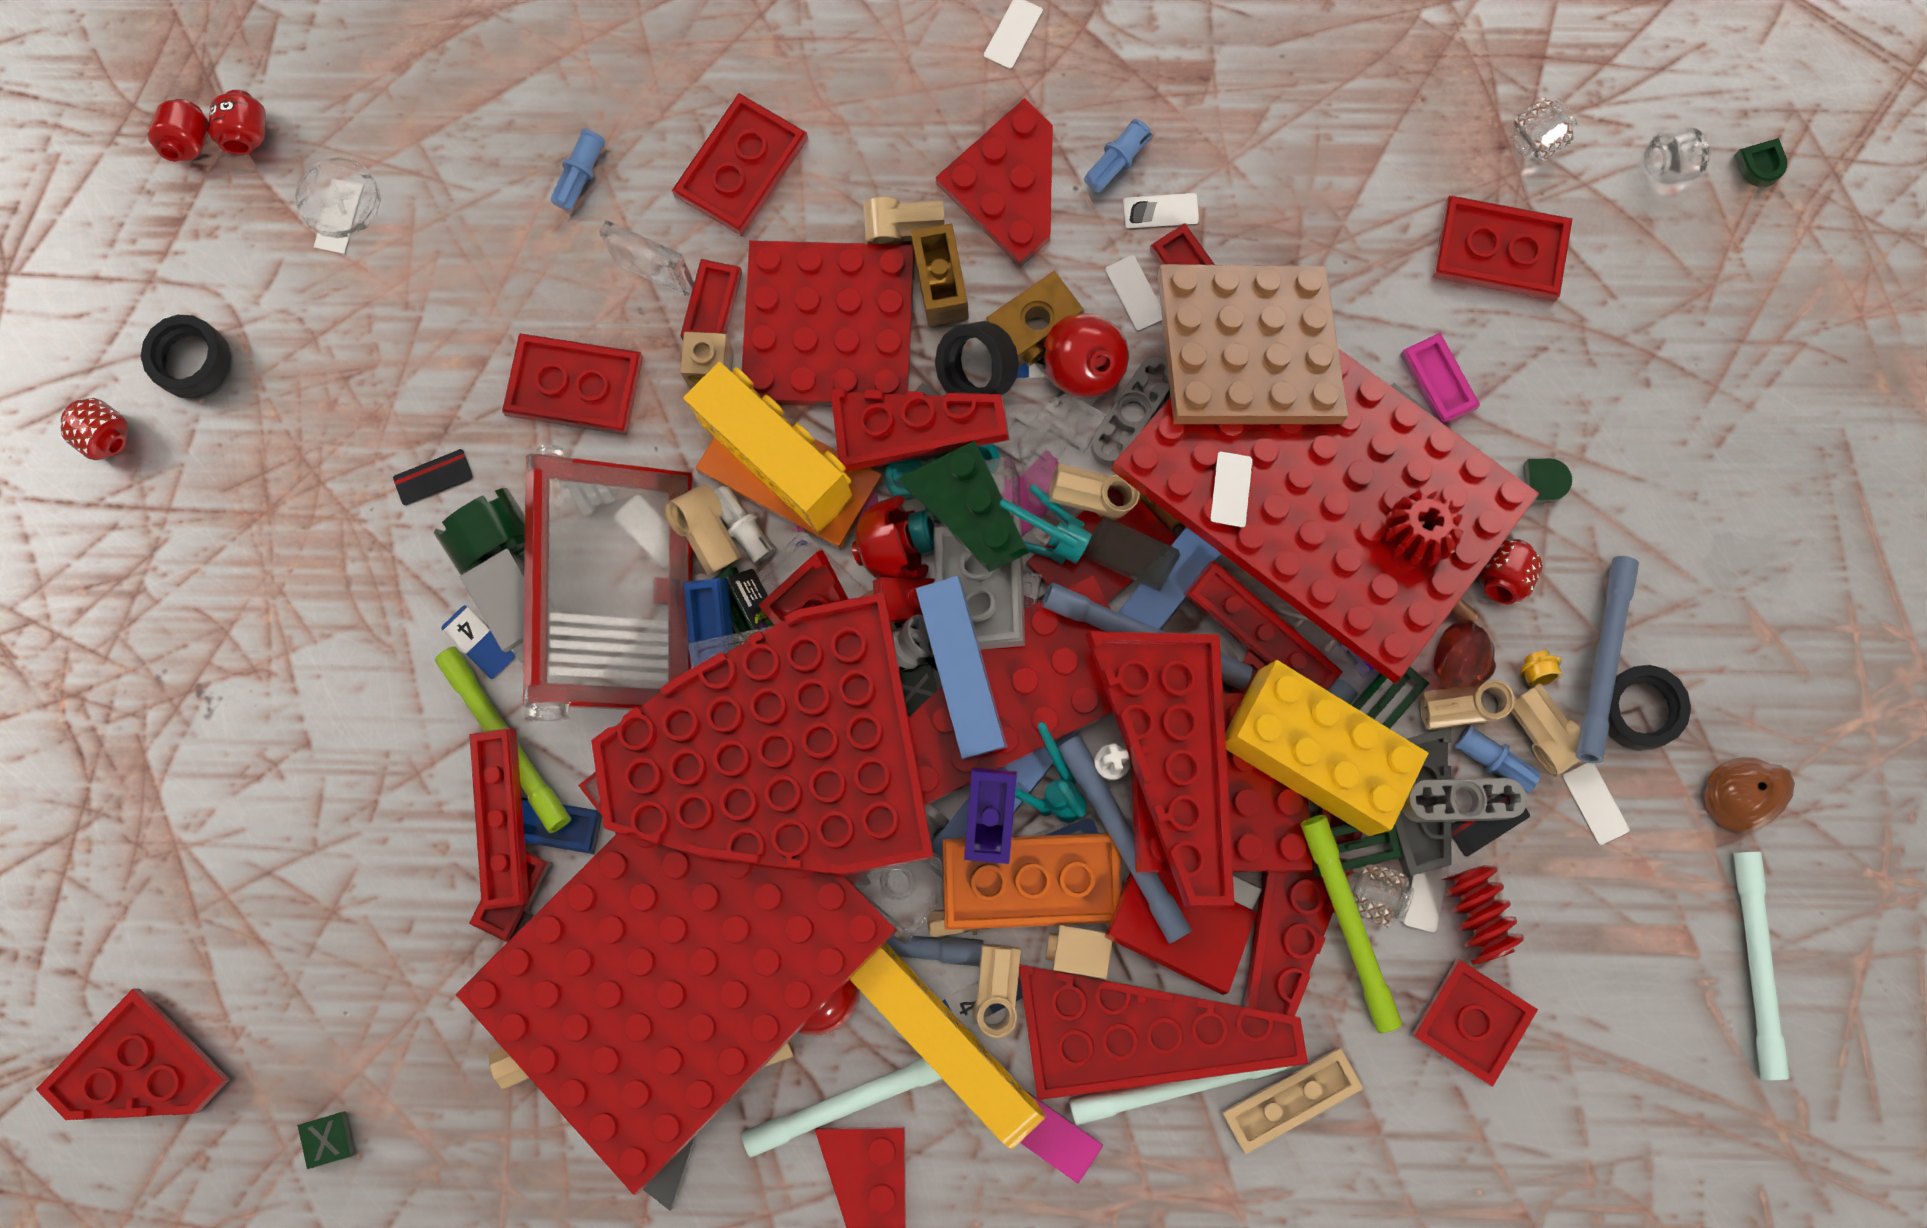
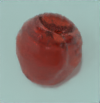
[1434,619,1496,689]

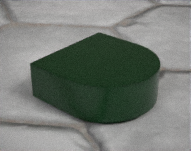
[1734,138,1788,187]
[1524,458,1572,504]

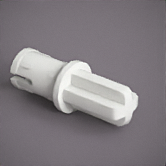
[714,486,777,565]
[1094,744,1130,781]

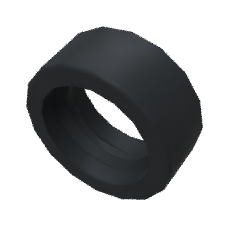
[140,314,231,398]
[935,321,1019,396]
[1608,665,1691,751]

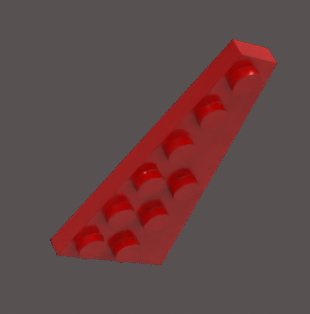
[1019,964,1308,1100]

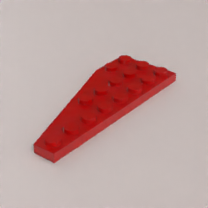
[909,575,1113,806]

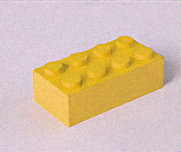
[683,361,854,534]
[1225,660,1429,837]

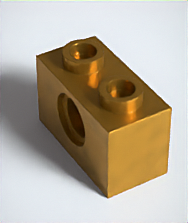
[911,223,969,327]
[986,270,1084,368]

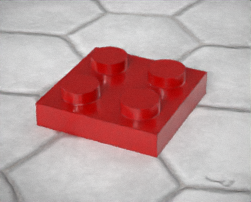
[1411,960,1538,1087]

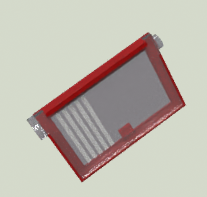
[523,445,692,721]

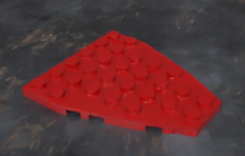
[591,592,934,876]

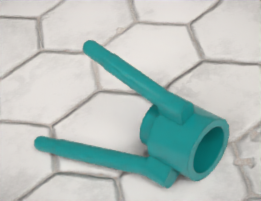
[1000,484,1092,565]
[1015,722,1086,823]

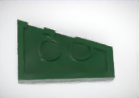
[897,441,1029,572]

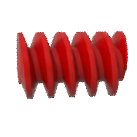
[1441,865,1524,965]

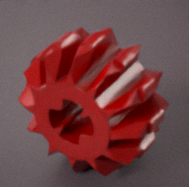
[1384,489,1464,567]

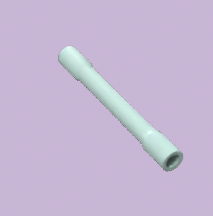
[1733,852,1790,1080]
[741,1058,942,1158]
[1069,1066,1293,1126]

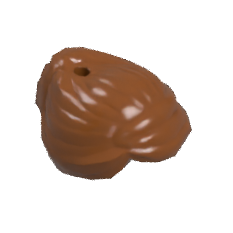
[1704,757,1795,832]

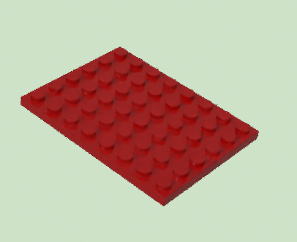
[1111,348,1539,684]
[455,833,898,1195]

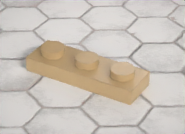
[1221,1047,1364,1155]

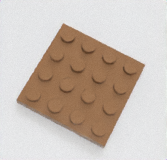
[1157,264,1348,424]

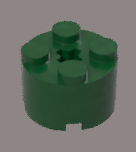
[433,488,525,575]

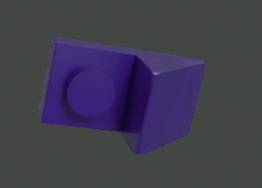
[964,768,1017,864]

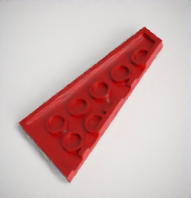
[1085,631,1235,907]

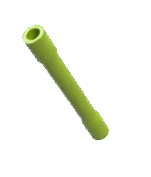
[435,647,571,833]
[1300,815,1403,1033]

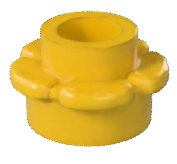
[1519,650,1562,687]

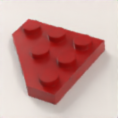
[935,98,1053,268]
[36,989,230,1120]

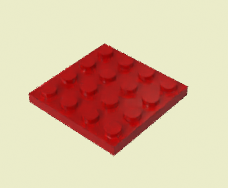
[741,240,914,407]
[1130,693,1313,873]

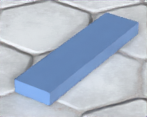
[916,576,1007,760]

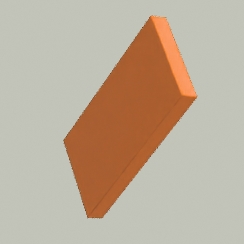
[695,438,883,550]
[942,833,1122,930]

